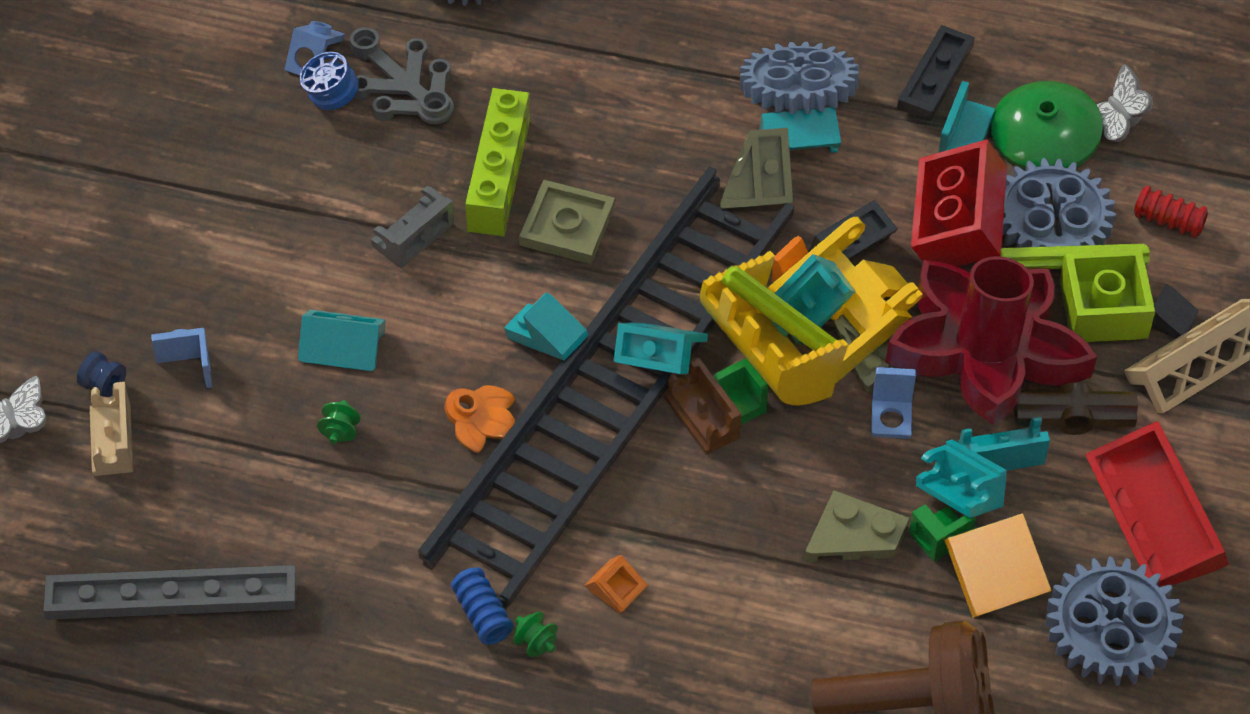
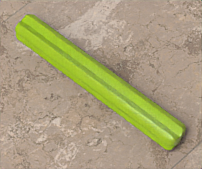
[998,244,1150,269]
[722,266,836,351]

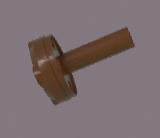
[811,620,995,714]

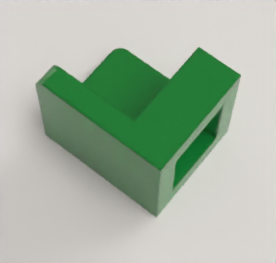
[713,358,768,425]
[909,504,976,562]

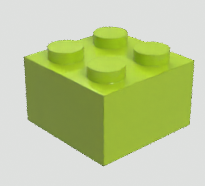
[1059,249,1155,342]

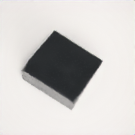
[1151,284,1199,338]

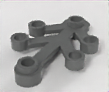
[350,27,454,124]

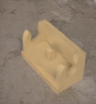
[90,382,133,476]

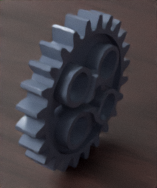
[740,42,859,114]
[1002,158,1116,248]
[1045,557,1183,686]

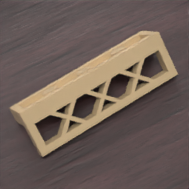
[1124,299,1250,413]

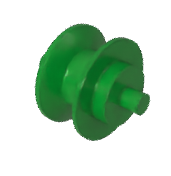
[317,400,361,444]
[513,611,558,657]

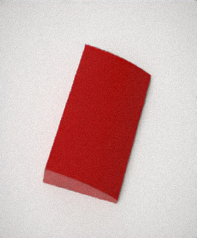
[1085,421,1229,588]

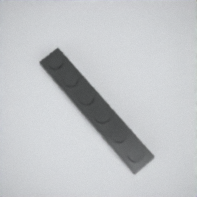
[43,565,297,620]

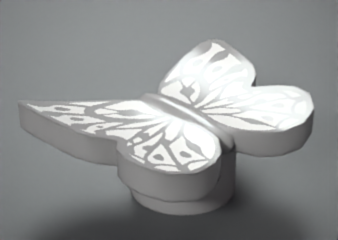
[1096,64,1153,142]
[0,376,47,443]

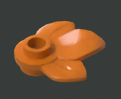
[444,385,515,453]

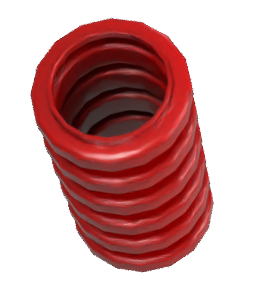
[1134,185,1208,239]

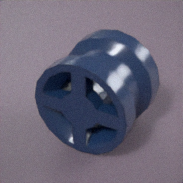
[77,351,126,397]

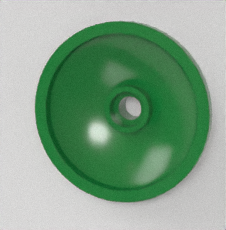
[991,81,1103,171]

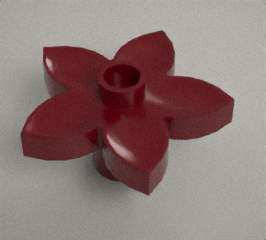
[885,256,1097,425]

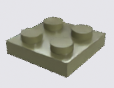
[519,180,615,265]

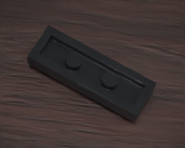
[897,25,975,121]

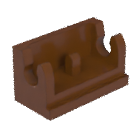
[665,358,741,455]

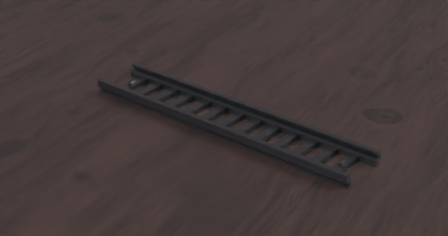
[418,166,794,610]

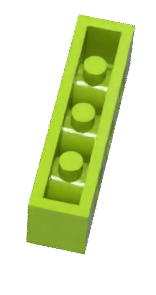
[465,88,530,236]

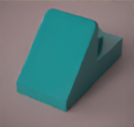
[504,292,589,360]

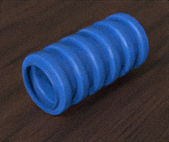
[450,567,514,645]

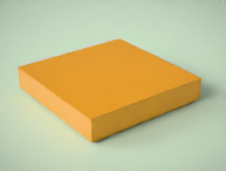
[944,513,1051,618]

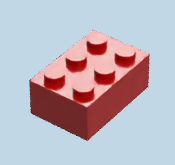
[911,139,1007,267]

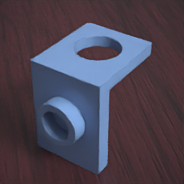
[285,21,345,75]
[151,328,212,388]
[871,367,916,439]

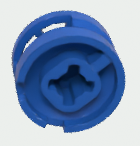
[300,52,359,110]

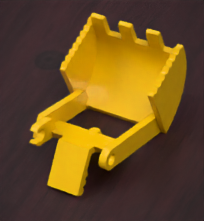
[700,217,923,405]

